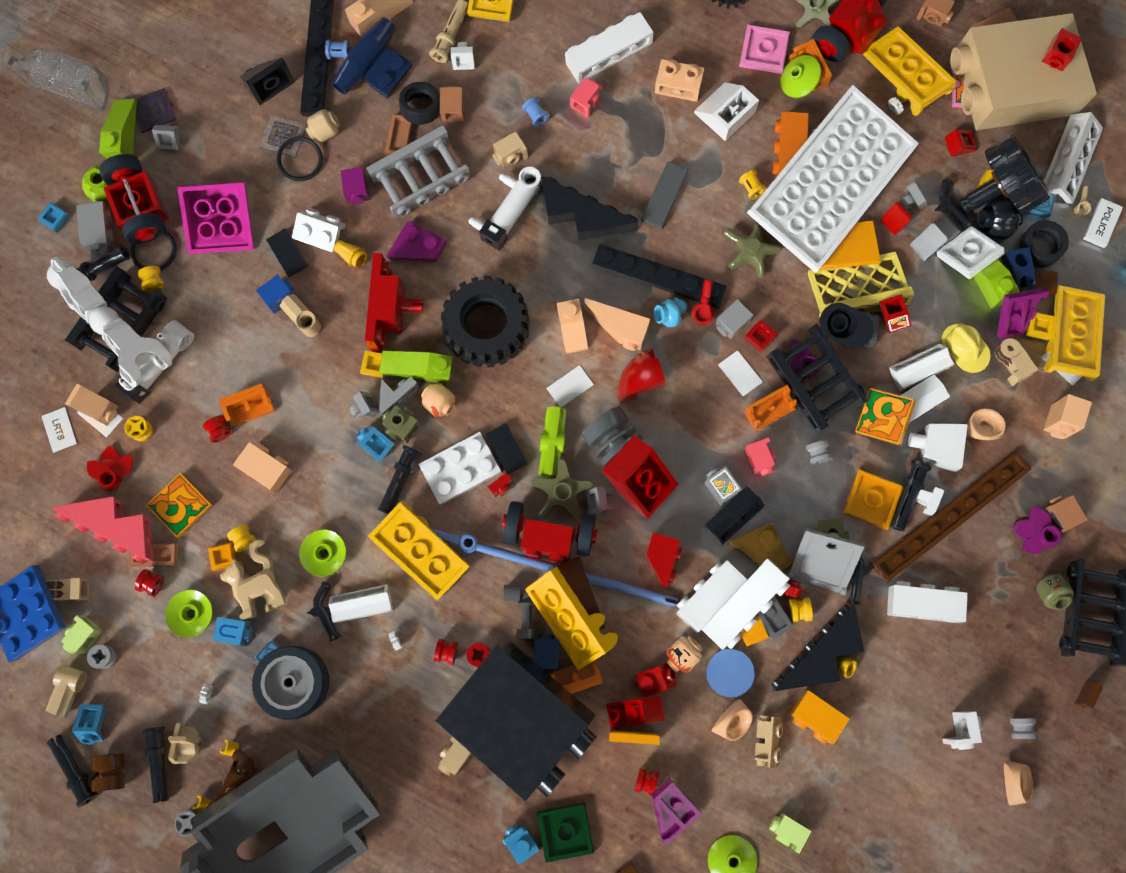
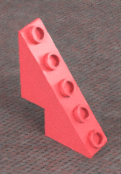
[52,497,154,564]

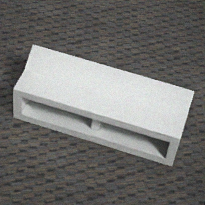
[889,343,954,392]
[900,375,950,423]
[328,584,393,623]

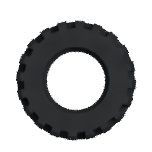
[441,276,530,368]

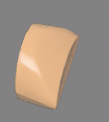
[966,408,1006,440]
[712,699,753,741]
[1004,760,1033,806]

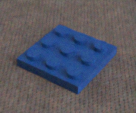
[0,565,66,662]

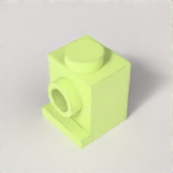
[61,615,103,654]
[769,813,811,854]

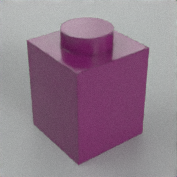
[341,167,370,204]

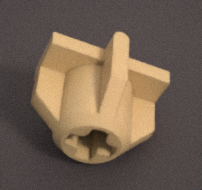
[168,723,203,764]

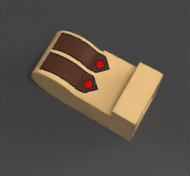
[995,338,1038,387]
[46,578,89,601]

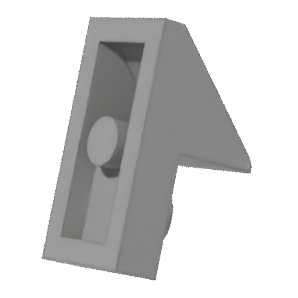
[910,216,960,261]
[379,377,420,416]

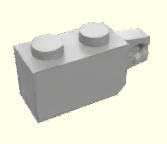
[76,201,117,261]

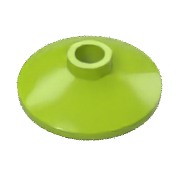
[781,55,822,98]
[299,530,346,577]
[165,590,213,638]
[708,835,757,873]

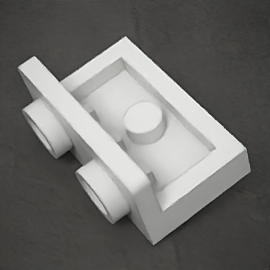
[292,208,346,252]
[943,711,983,750]

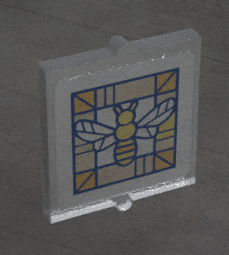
[259,115,307,158]

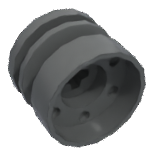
[581,406,643,467]

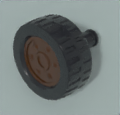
[959,134,1051,214]

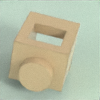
[492,131,528,168]
[438,737,471,776]

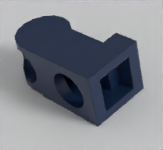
[1001,247,1036,292]

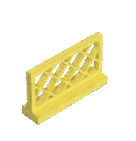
[808,252,914,317]

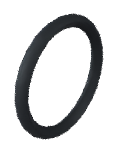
[276,137,323,181]
[130,231,177,270]

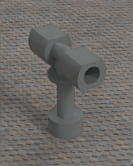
[503,585,536,640]

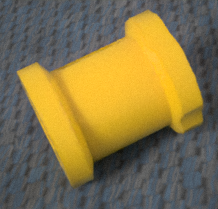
[739,169,767,200]

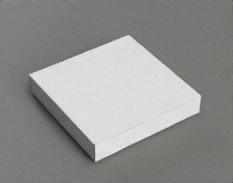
[937,226,1004,279]

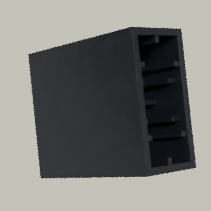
[435,638,597,802]

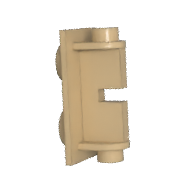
[754,715,783,767]

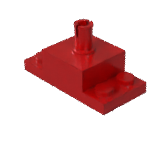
[365,253,424,353]

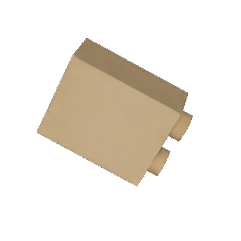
[950,13,1097,130]

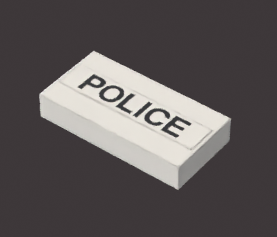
[1083,198,1123,248]

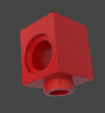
[1042,28,1082,71]

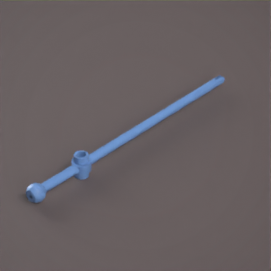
[431,528,678,607]

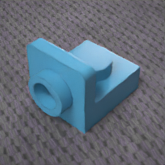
[355,426,394,462]
[72,704,107,744]
[502,824,540,865]

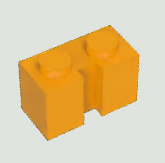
[789,690,850,745]

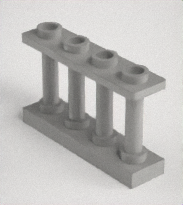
[366,125,471,218]

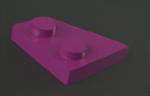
[386,221,447,262]
[997,288,1049,340]
[651,778,702,846]

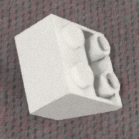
[694,82,759,141]

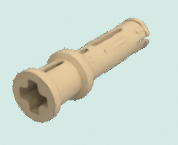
[429,0,468,63]

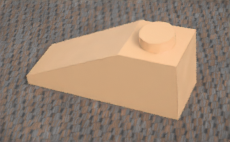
[345,0,413,37]
[584,298,650,351]

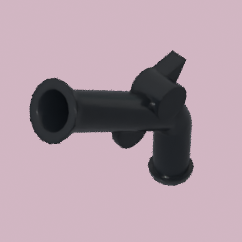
[934,178,975,230]
[847,556,874,604]
[307,581,342,642]

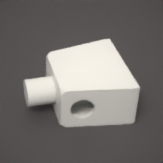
[908,424,968,472]

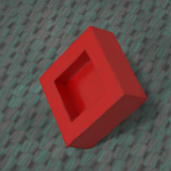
[744,319,777,353]
[488,473,513,497]

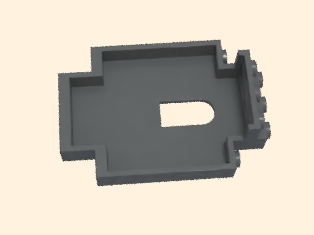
[180,748,380,873]

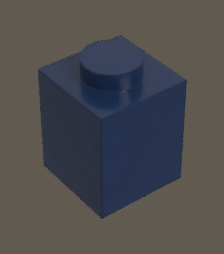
[535,635,560,669]

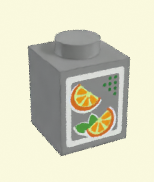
[716,299,753,340]
[704,466,742,506]

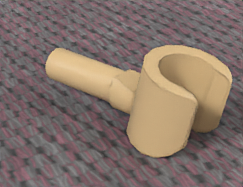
[1073,186,1091,216]

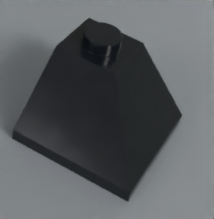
[240,57,295,106]

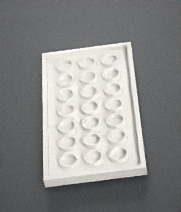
[747,85,919,272]

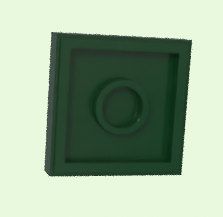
[537,802,594,863]

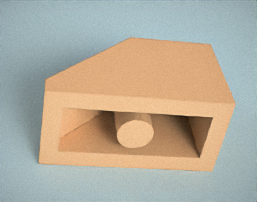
[557,299,588,354]
[65,384,119,426]

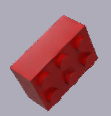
[602,435,679,519]

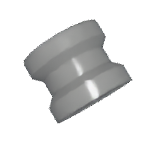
[806,440,834,465]
[87,644,118,669]
[1010,718,1038,739]
[174,809,200,836]

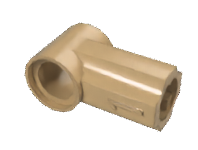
[279,293,321,337]
[45,665,87,717]

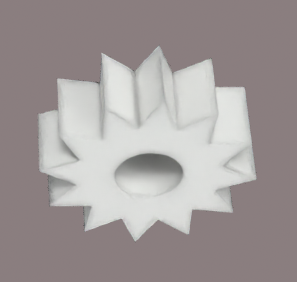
[888,97,904,115]
[388,631,402,651]
[199,684,213,704]

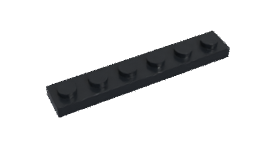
[300,0,334,117]
[592,244,727,309]

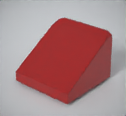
[945,129,977,156]
[881,202,912,235]

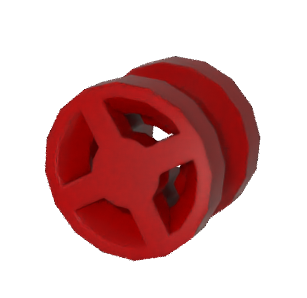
[203,415,232,443]
[134,569,164,597]
[434,638,458,666]
[466,643,491,667]
[634,767,659,796]

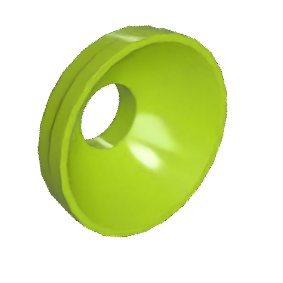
[82,164,109,203]

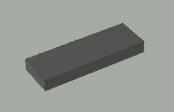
[641,162,688,230]

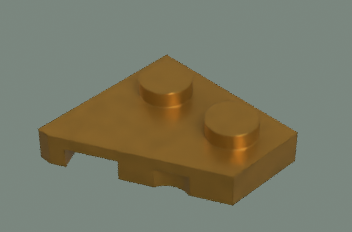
[730,522,792,570]

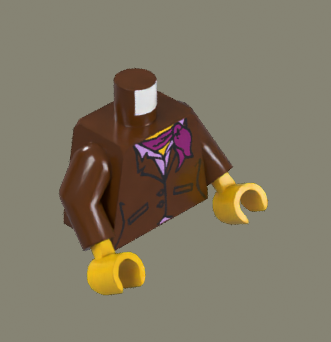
[192,740,257,812]

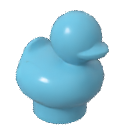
[654,297,687,328]

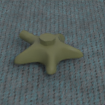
[795,0,841,28]
[724,222,783,278]
[531,459,593,520]

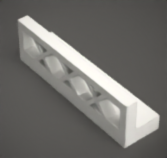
[1044,112,1103,204]

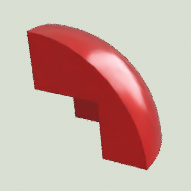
[618,348,666,404]

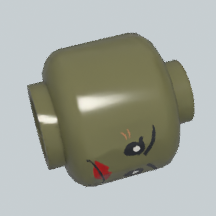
[1036,574,1074,610]

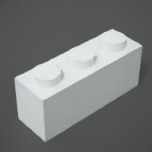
[676,561,747,633]
[887,581,967,623]

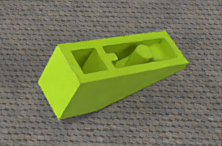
[99,99,137,159]
[973,259,1020,309]
[379,351,453,384]

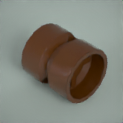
[91,753,125,791]

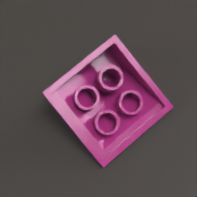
[177,182,255,254]

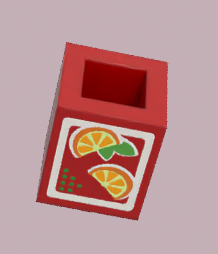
[879,294,911,333]

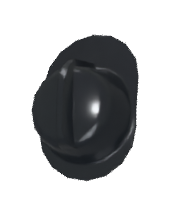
[819,303,874,348]

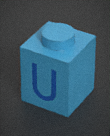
[212,617,253,646]

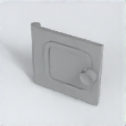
[787,528,865,595]

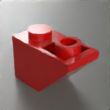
[646,532,683,588]
[607,696,665,728]

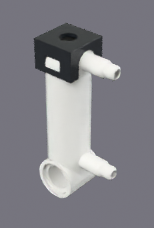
[468,167,542,251]
[114,320,194,404]

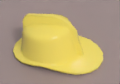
[941,323,991,373]

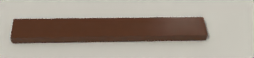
[870,451,1032,583]

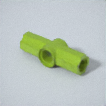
[538,406,567,478]

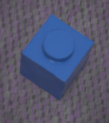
[256,274,294,314]

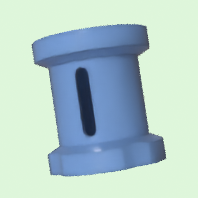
[325,39,351,60]
[522,97,550,127]

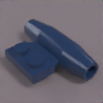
[332,17,412,98]

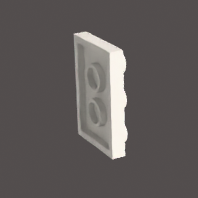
[419,432,502,506]

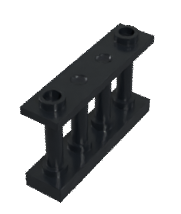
[65,266,168,372]
[766,323,868,433]
[1059,559,1126,667]

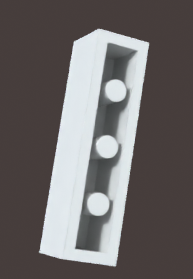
[565,12,653,84]
[701,559,790,650]

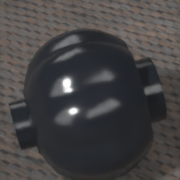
[977,198,1023,241]

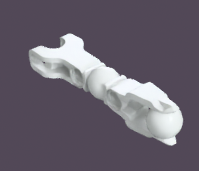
[47,257,172,387]

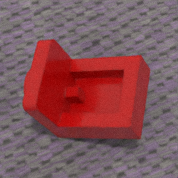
[635,663,677,698]

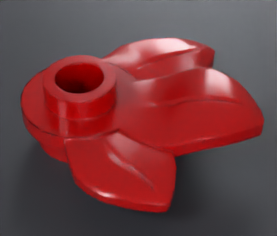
[87,446,133,491]

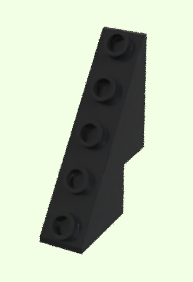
[541,177,638,241]
[771,604,864,691]

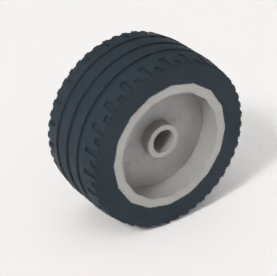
[252,646,329,720]

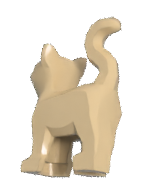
[220,539,286,621]

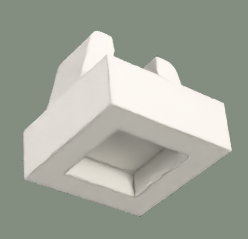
[451,42,475,70]
[915,487,944,516]

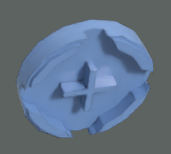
[706,649,755,697]

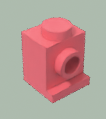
[570,77,602,118]
[744,437,776,476]

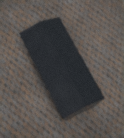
[704,486,765,545]

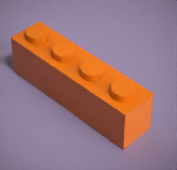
[772,112,808,177]

